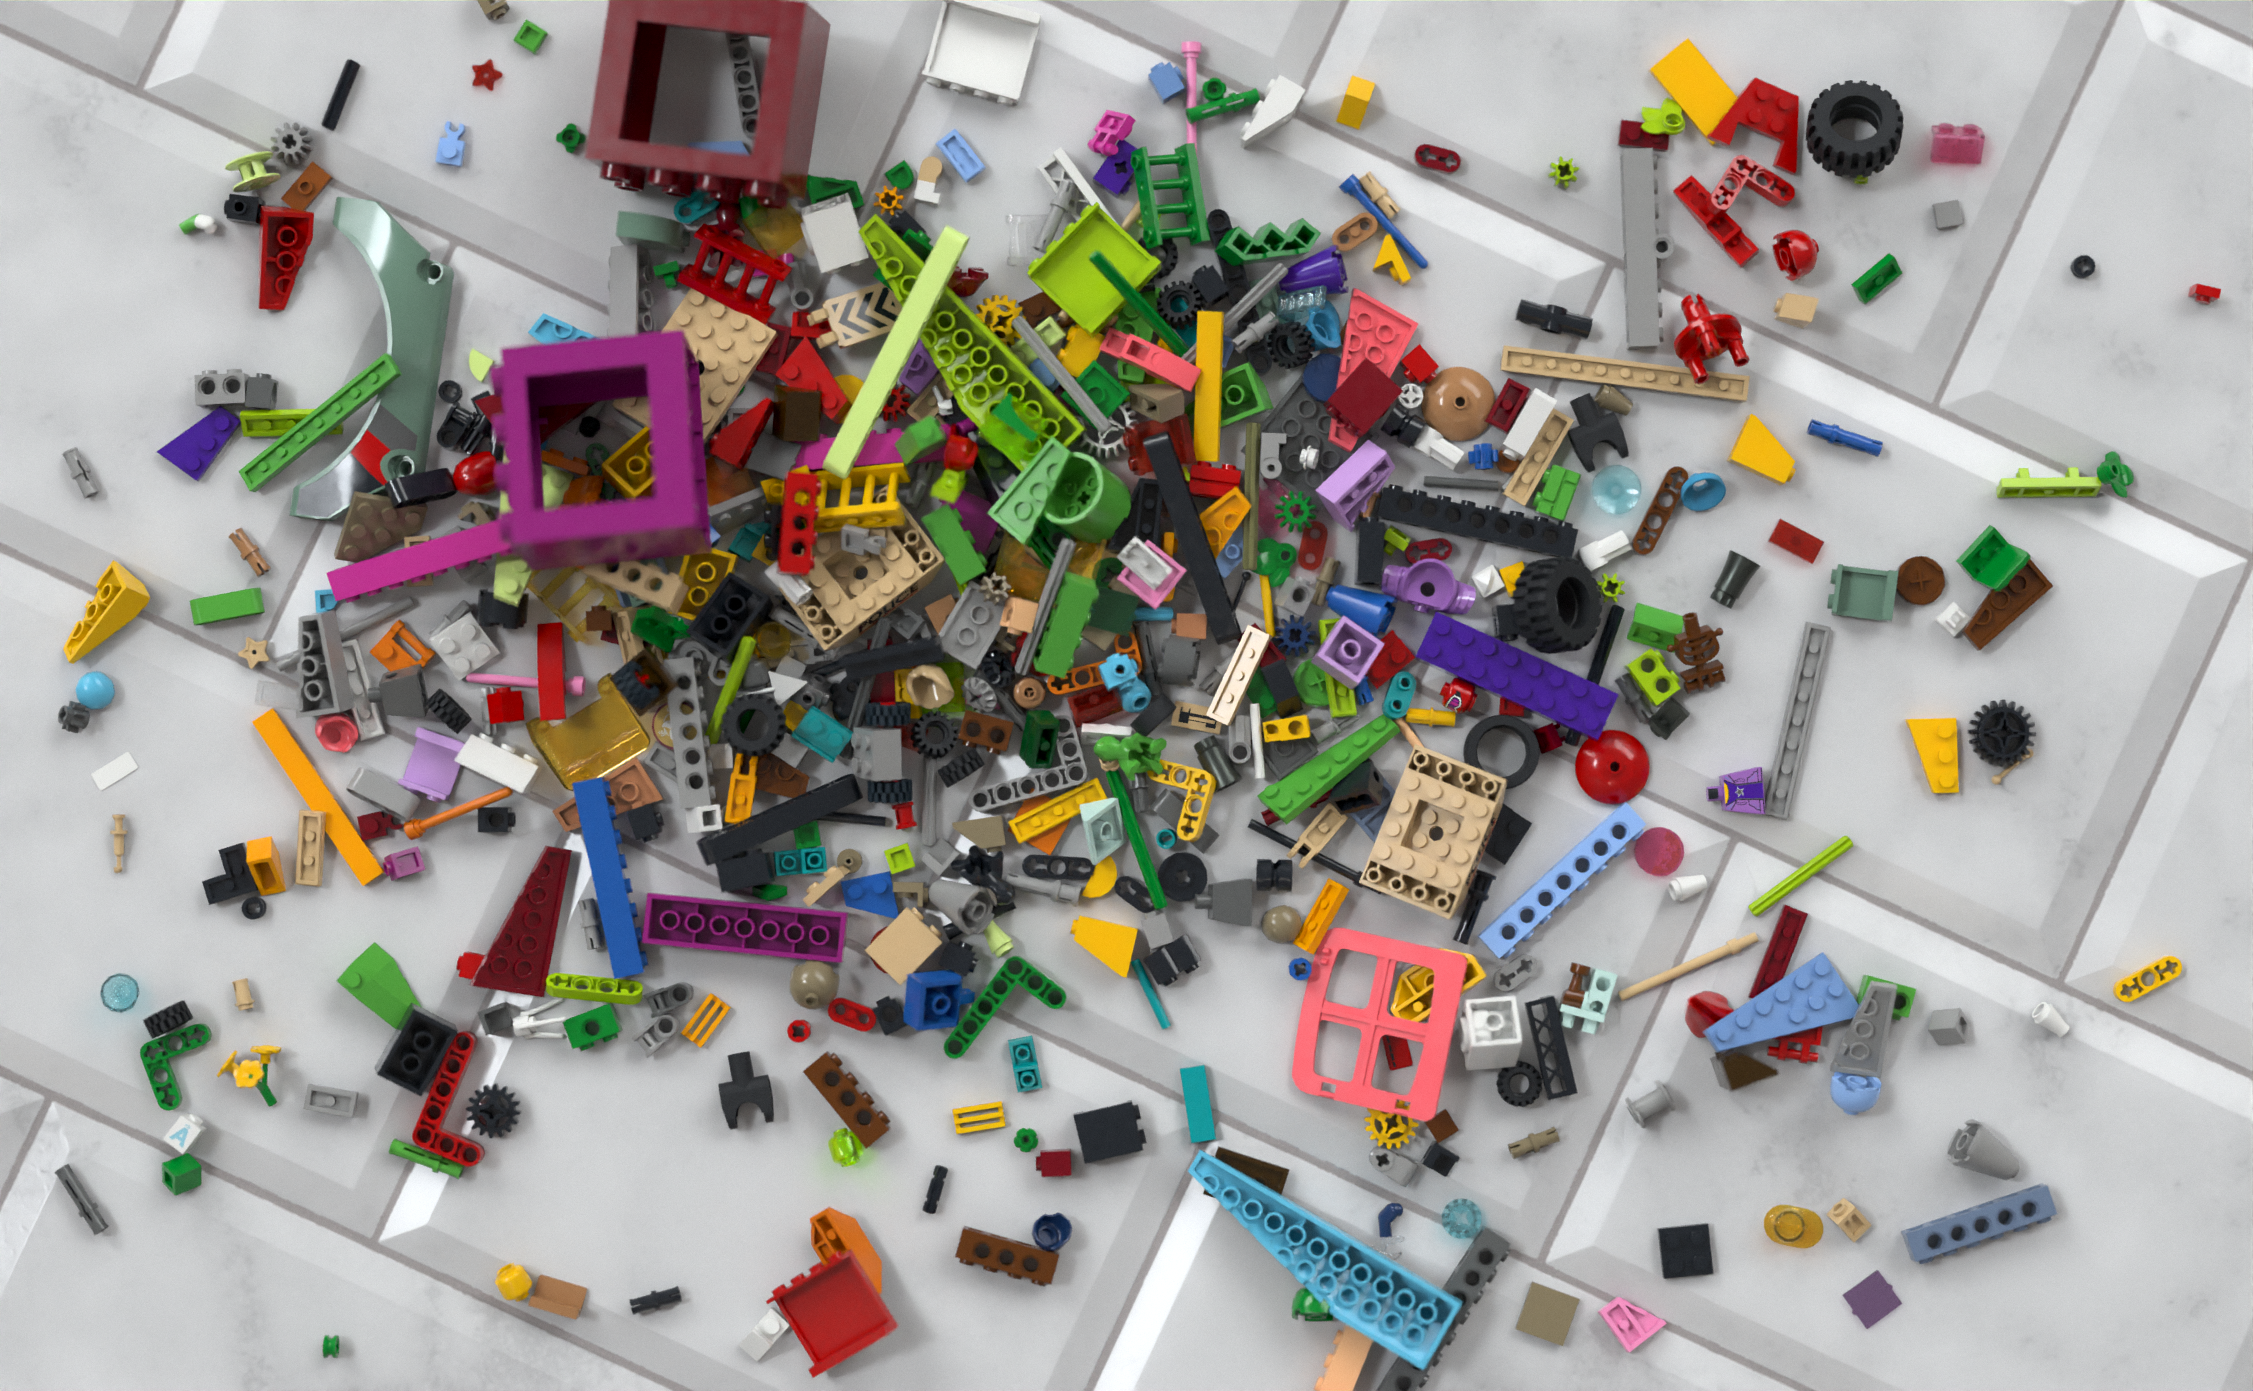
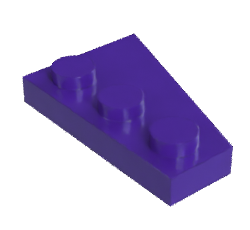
[157,406,241,482]

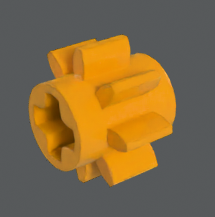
[874,185,904,217]

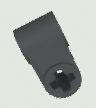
[643,982,694,1018]

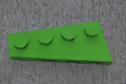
[1115,288,1162,384]
[988,437,1073,546]

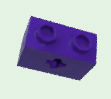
[1093,139,1137,199]

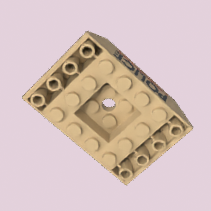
[779,485,945,651]
[1359,744,1507,920]

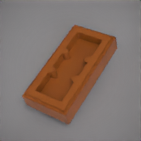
[281,161,333,211]

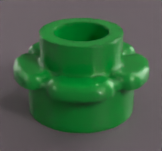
[1202,78,1227,101]
[1014,1128,1038,1153]

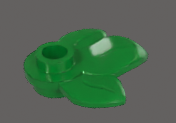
[2097,451,2134,498]
[1251,538,1297,587]

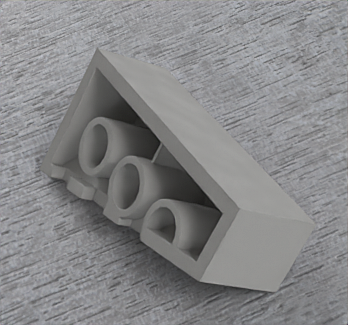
[607,244,657,337]

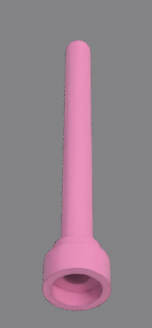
[1181,42,1201,155]
[466,673,586,697]

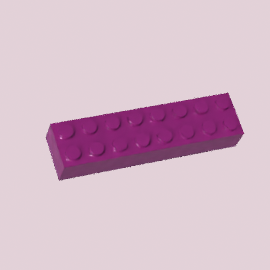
[642,893,849,963]

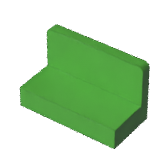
[1626,603,1683,653]

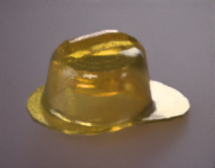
[1764,1205,1823,1248]

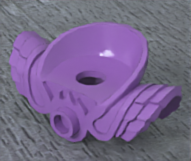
[1381,559,1476,615]

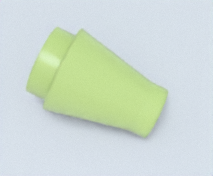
[983,920,1014,958]

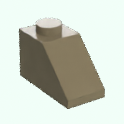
[1129,384,1185,423]
[952,815,1006,853]

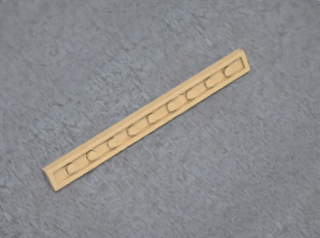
[1500,345,1750,402]

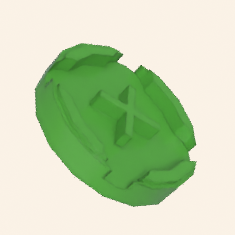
[1293,658,1329,708]

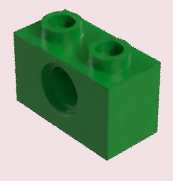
[563,1003,622,1051]

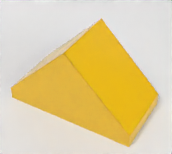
[1336,75,1375,130]

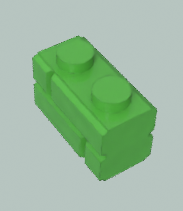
[1532,464,1581,522]

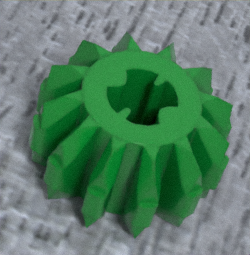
[1275,491,1316,533]

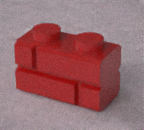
[1189,461,1241,500]

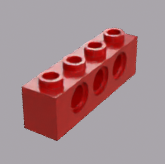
[777,471,821,576]

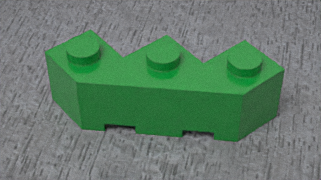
[1215,218,1321,266]

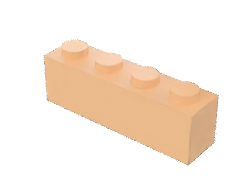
[1314,1323,1373,1391]

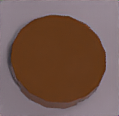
[1896,556,1945,605]

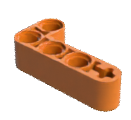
[1047,631,1142,695]

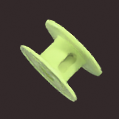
[225,151,281,193]

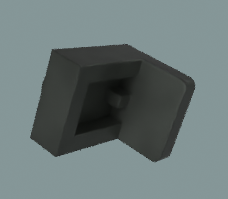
[1648,697,1690,740]

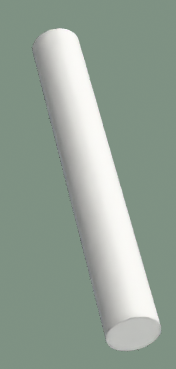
[1249,703,1265,778]

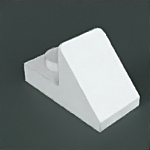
[739,1307,790,1361]

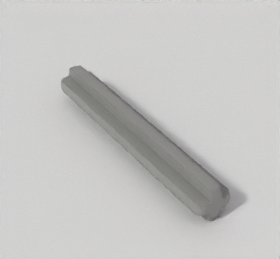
[922,754,937,846]

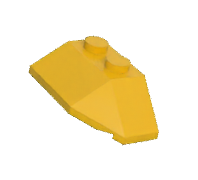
[1391,948,1487,1023]

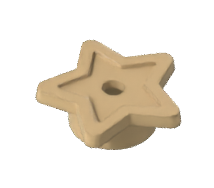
[238,637,270,669]

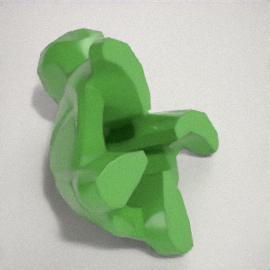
[1093,733,1167,781]

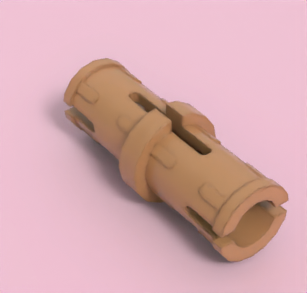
[229,528,271,577]

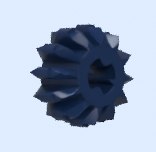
[1274,615,1316,657]

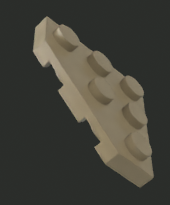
[334,491,428,563]

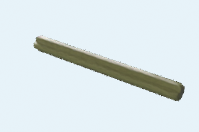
[1242,422,1261,570]

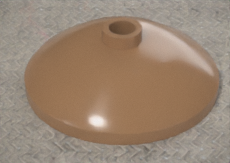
[1421,367,1495,441]

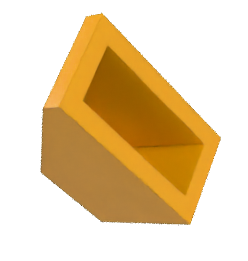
[247,836,286,896]

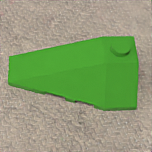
[1169,362,1274,445]
[337,942,422,1029]

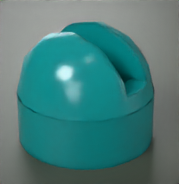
[1156,828,1178,849]

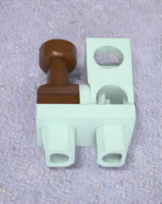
[1558,962,1618,1034]

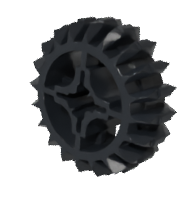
[1967,700,2036,767]

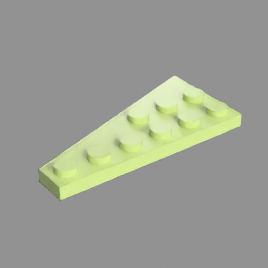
[494,450,574,607]

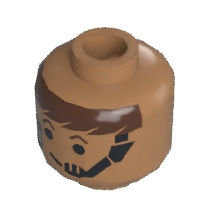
[1013,677,1046,709]

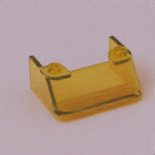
[994,530,1107,608]

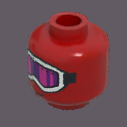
[1439,678,1478,714]

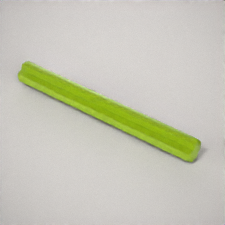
[705,636,756,745]
[1748,836,1853,916]

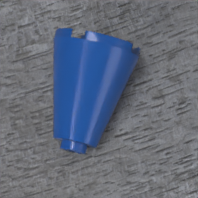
[1325,585,1398,640]

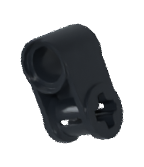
[436,401,478,451]

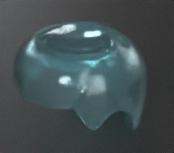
[100,973,139,1013]

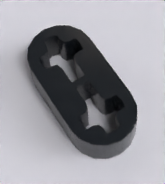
[1115,876,1155,913]

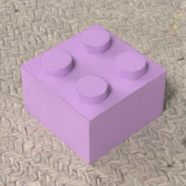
[1311,616,1384,690]

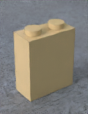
[865,907,943,985]

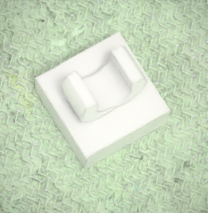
[1935,602,1971,637]

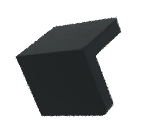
[1420,1141,1460,1177]

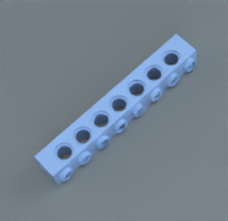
[1477,802,1646,959]

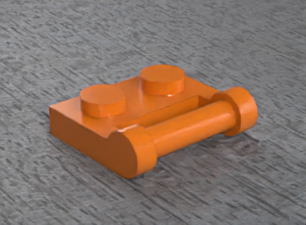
[370,620,436,671]

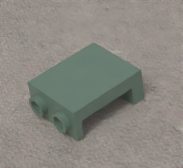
[1827,564,1898,622]

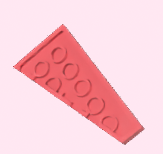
[1328,288,1418,453]

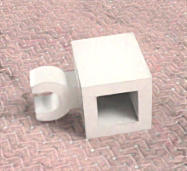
[685,804,733,833]

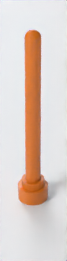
[404,787,513,840]

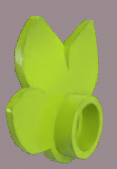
[1641,98,1685,135]

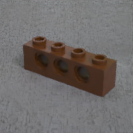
[803,1051,891,1149]
[955,1226,1060,1286]

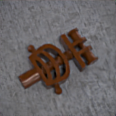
[1667,612,1725,694]

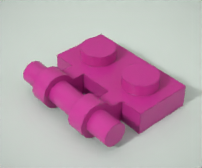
[1088,110,1136,156]

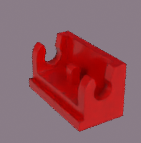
[790,311,832,341]

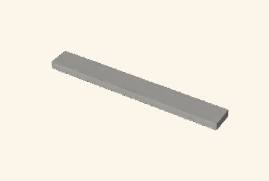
[1762,622,1831,820]

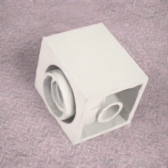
[801,193,869,274]
[1458,996,1522,1070]

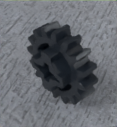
[466,1083,522,1138]

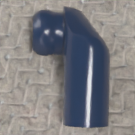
[1378,1203,1403,1237]

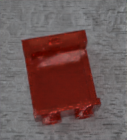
[1123,414,1197,476]

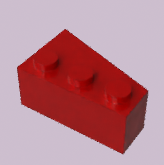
[775,336,853,425]

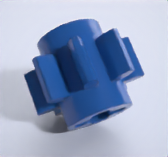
[1468,443,1499,470]

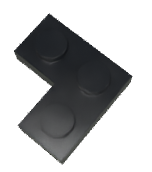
[202,842,258,905]

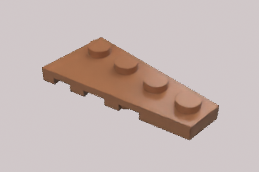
[552,757,664,832]

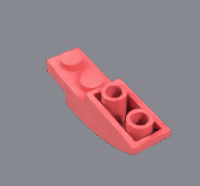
[1099,327,1201,393]

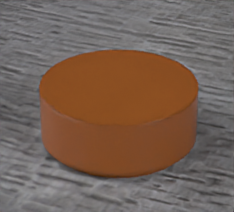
[1495,450,1521,473]

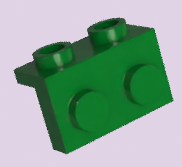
[631,606,690,653]

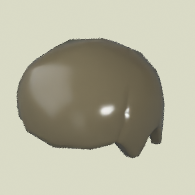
[1261,905,1302,944]

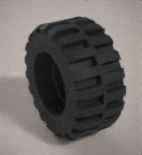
[1806,80,1904,178]
[1512,556,1602,654]

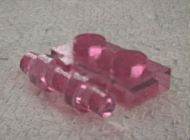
[1258,478,1300,538]

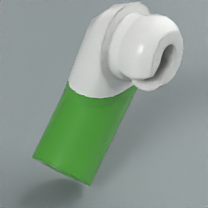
[179,214,217,235]

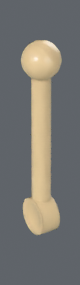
[1991,748,2034,785]

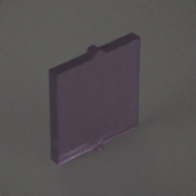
[1842,1270,1902,1329]

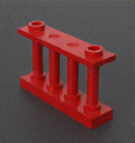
[677,223,792,325]

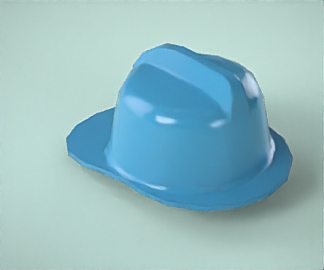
[1305,296,1341,352]

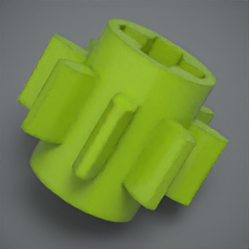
[1548,156,1579,188]
[1597,573,1625,603]

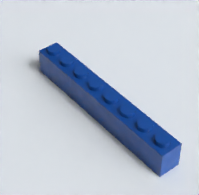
[572,776,649,979]

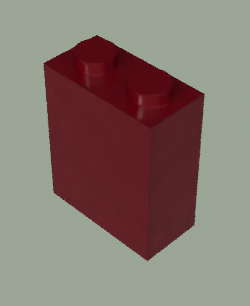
[1323,357,1403,439]

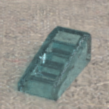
[1277,285,1327,322]

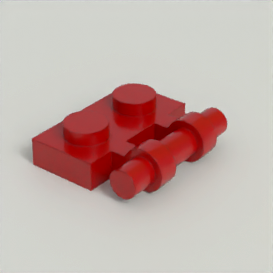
[1767,1026,1823,1064]

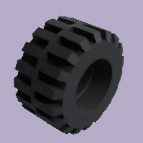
[721,693,787,756]

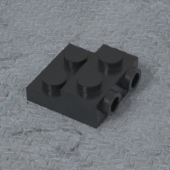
[1484,804,1532,865]

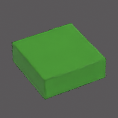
[513,19,548,54]

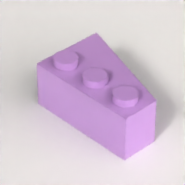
[1315,440,1395,532]

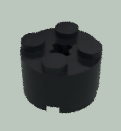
[477,589,529,629]

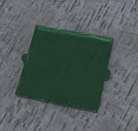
[1087,585,1139,637]

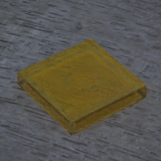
[742,201,804,259]

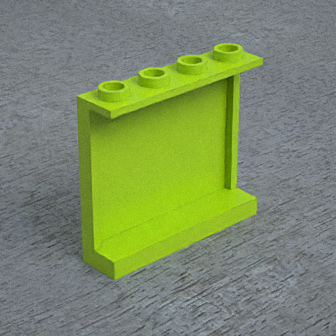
[1027,202,1162,338]

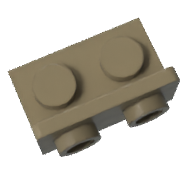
[458,501,498,526]

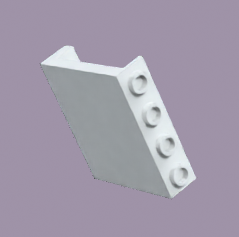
[922,0,1041,106]

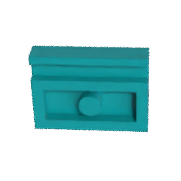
[791,705,853,763]

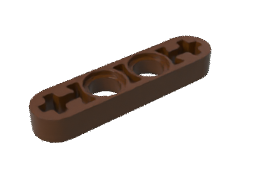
[1631,466,1688,555]

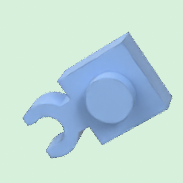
[436,121,466,167]

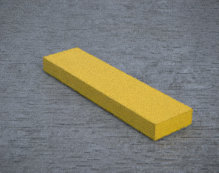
[1008,777,1108,844]

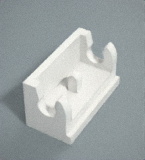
[1117,537,1172,590]

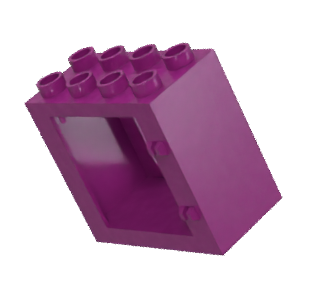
[490,330,712,571]

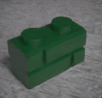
[1019,710,1060,769]

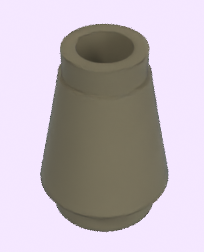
[1594,384,1633,416]

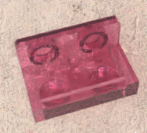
[1930,123,1985,164]

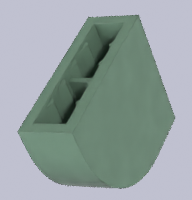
[616,211,690,253]

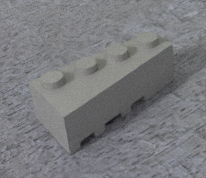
[296,610,354,719]

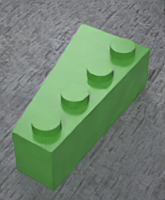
[1033,572,1099,678]

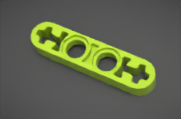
[546,973,643,1005]

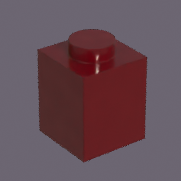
[1036,1149,1072,1177]

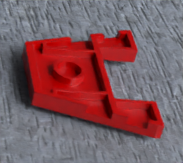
[1707,77,1799,175]

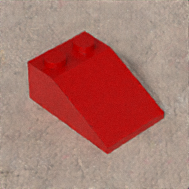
[709,398,774,472]

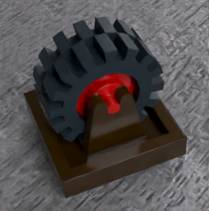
[609,646,679,717]

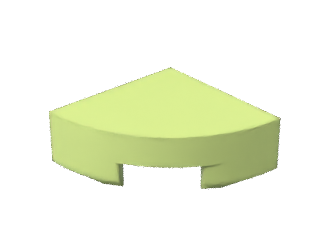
[469,348,495,383]

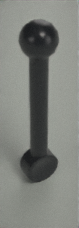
[1232,571,1251,614]

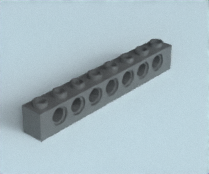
[1376,1225,1511,1391]

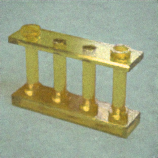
[525,567,622,643]

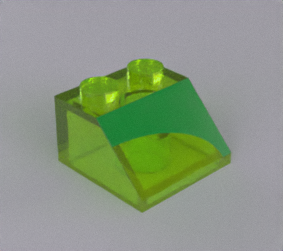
[977,393,1050,463]

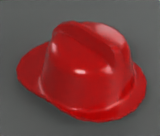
[944,424,979,473]

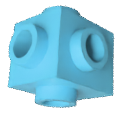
[1098,653,1139,692]

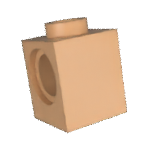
[1000,597,1039,636]

